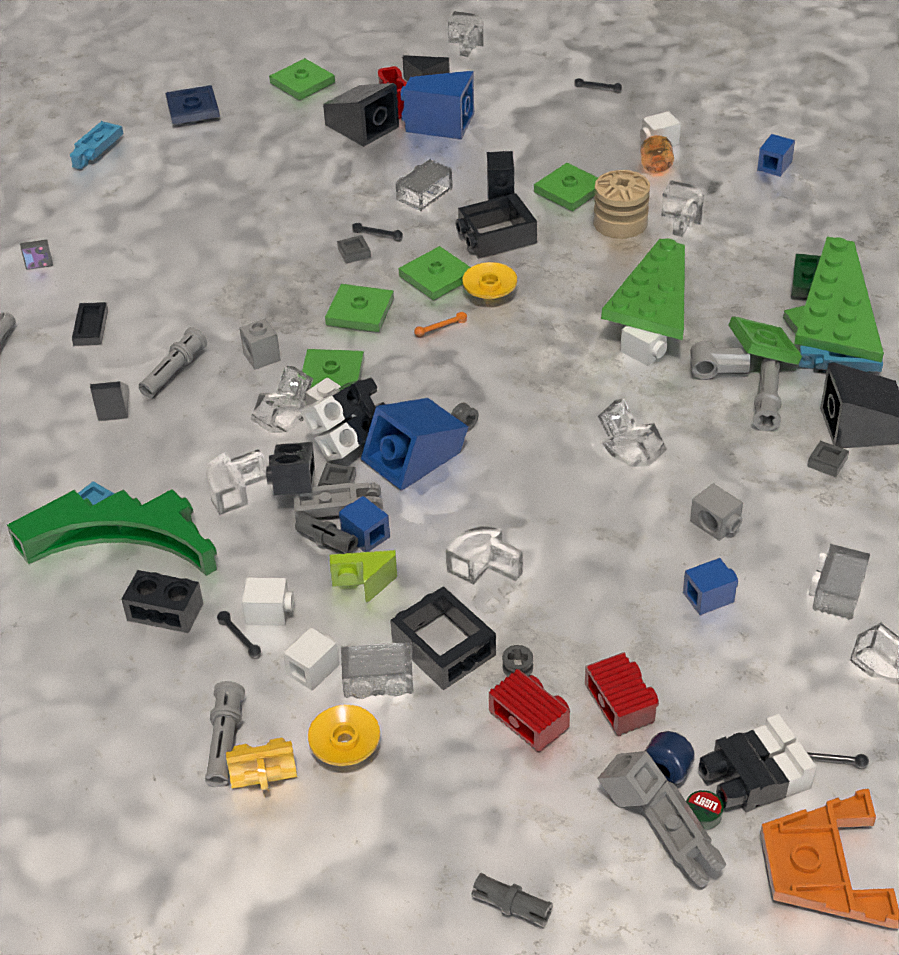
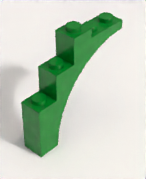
[7,489,217,576]

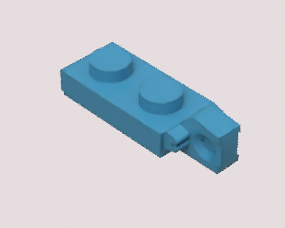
[70,121,124,169]
[798,346,883,372]

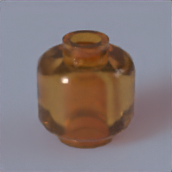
[640,135,674,173]

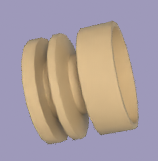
[593,170,650,239]

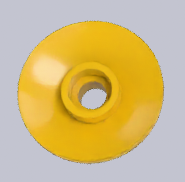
[462,262,517,299]
[308,705,380,766]

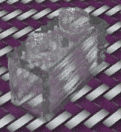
[395,159,453,212]
[809,544,870,620]
[341,642,414,699]

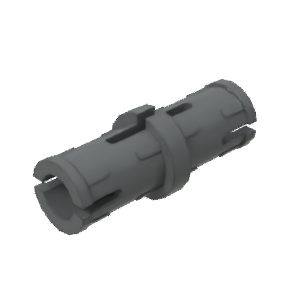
[295,513,358,554]
[471,873,553,927]

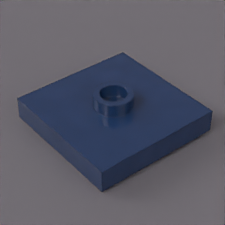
[165,85,220,125]

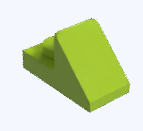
[329,550,397,603]

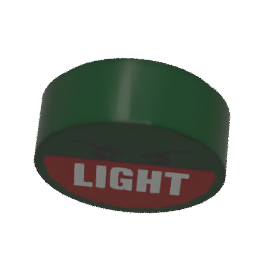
[686,790,723,829]

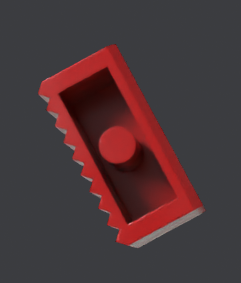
[585,652,659,736]
[489,669,570,752]

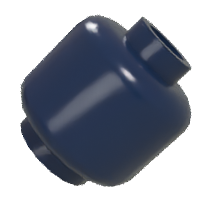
[645,731,695,786]

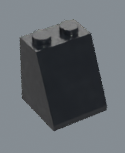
[323,83,399,147]
[820,362,899,448]

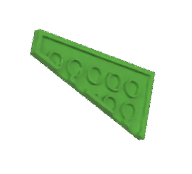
[794,236,884,362]
[601,238,685,340]

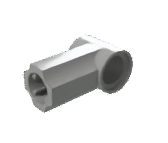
[690,341,750,380]

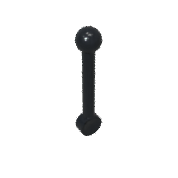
[574,78,622,92]
[352,223,403,240]
[217,611,261,658]
[807,752,869,768]

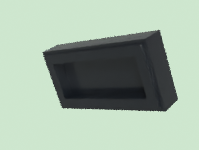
[72,302,108,346]

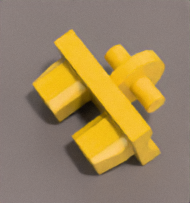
[226,737,297,790]

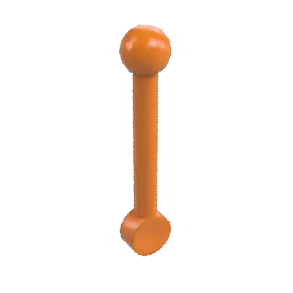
[414,312,467,337]

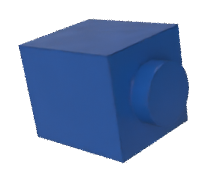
[757,134,795,177]
[339,496,390,552]
[683,558,738,615]

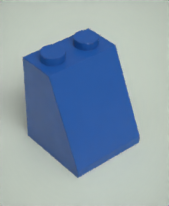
[401,71,475,140]
[361,398,468,490]

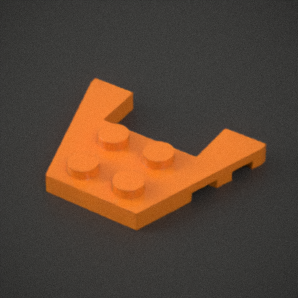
[760,789,899,929]

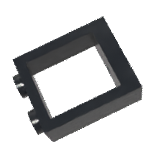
[455,193,537,259]
[390,586,496,691]

